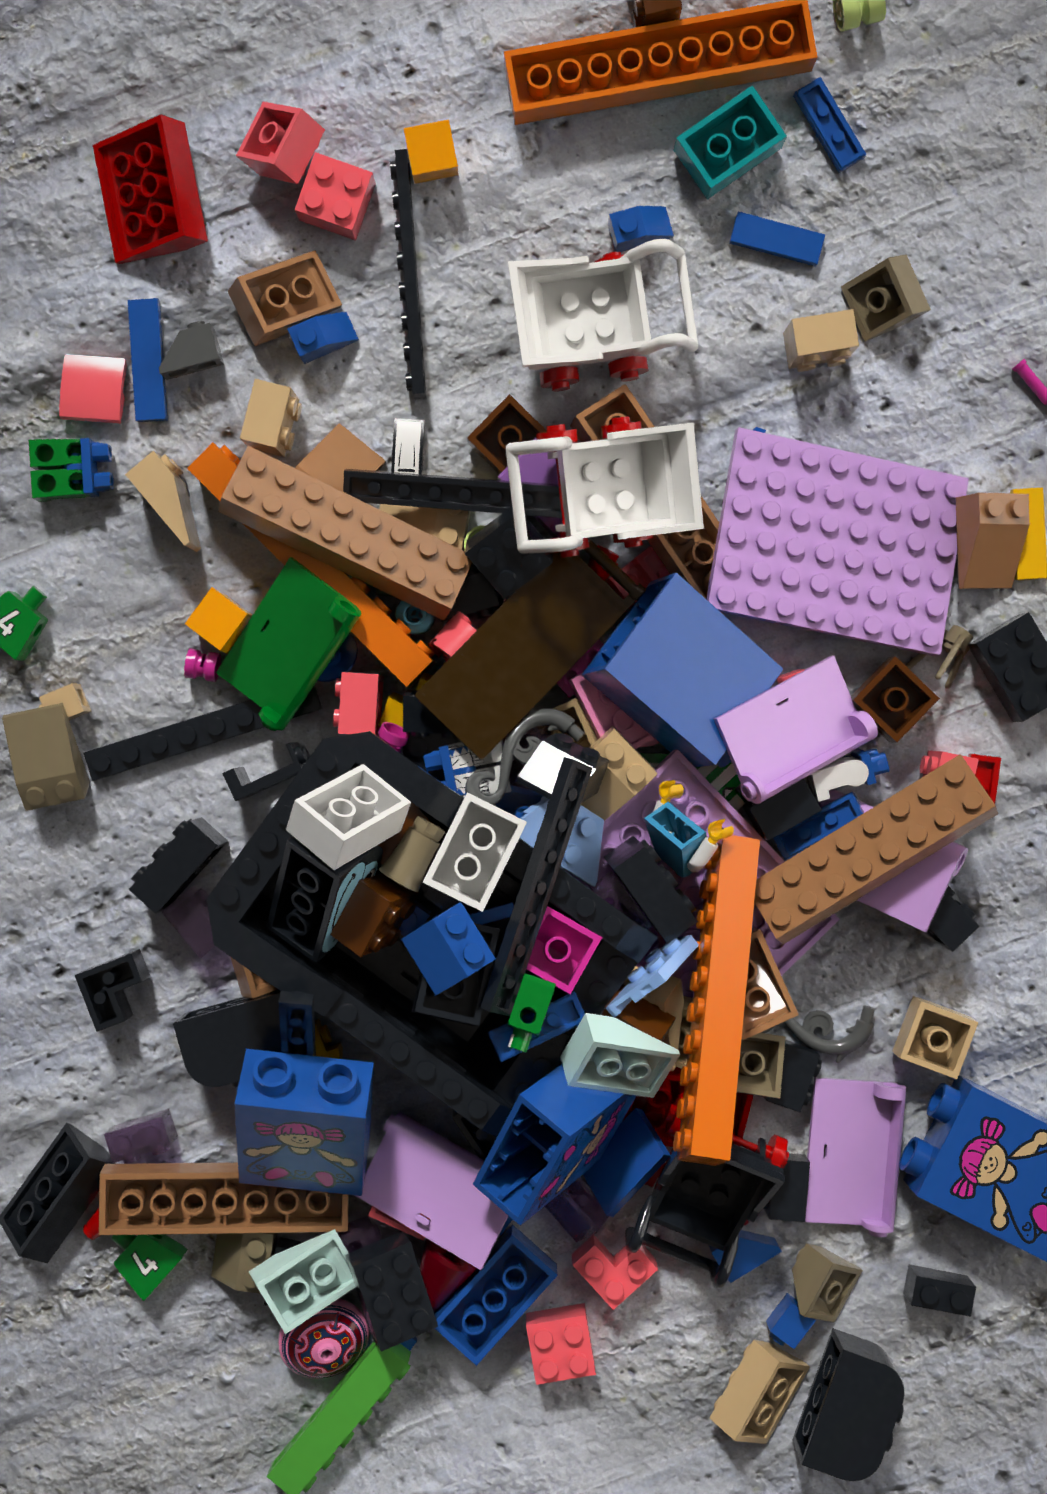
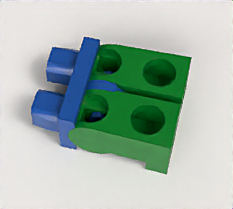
[28,438,114,502]

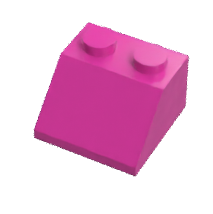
[526,906,602,994]

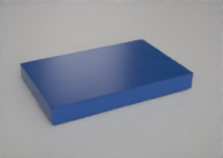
[583,1108,671,1217]

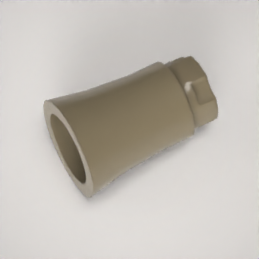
[379,816,445,892]

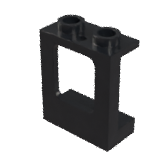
[222,742,310,801]

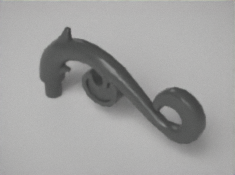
[465,709,585,806]
[761,1005,875,1063]

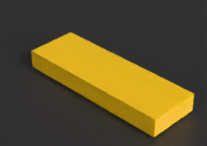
[1010,487,1047,580]

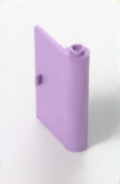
[714,656,878,804]
[818,789,968,932]
[805,1077,907,1237]
[355,1112,508,1270]

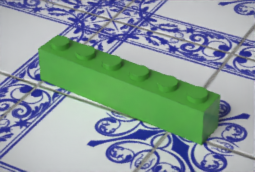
[266,1341,411,1494]

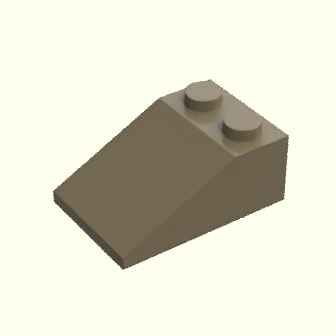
[2,703,90,811]

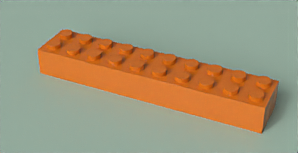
[504,0,818,125]
[187,442,436,688]
[673,835,760,1166]

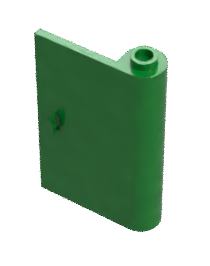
[216,557,361,731]

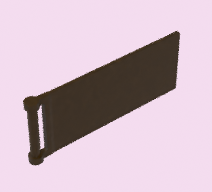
[415,538,646,760]

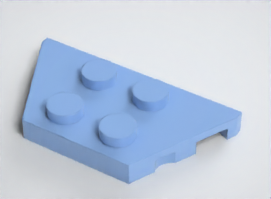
[520,796,604,887]
[606,935,699,1017]

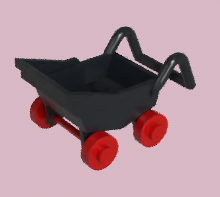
[625,1096,789,1288]

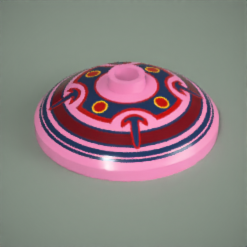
[278,1299,369,1379]

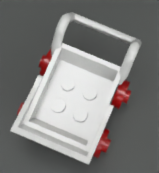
[508,239,698,392]
[506,416,704,557]

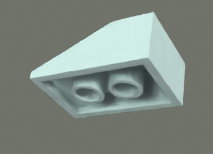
[560,1013,680,1098]
[249,1229,355,1334]

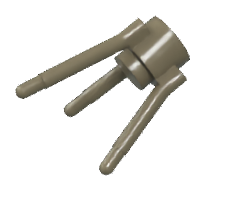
[906,625,973,689]

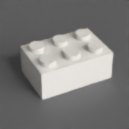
[286,764,411,870]
[423,792,527,912]

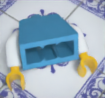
[644,780,734,877]

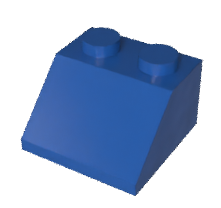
[401,902,496,996]

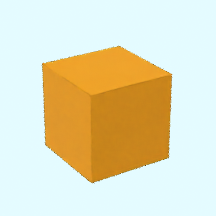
[404,119,459,184]
[185,587,252,654]

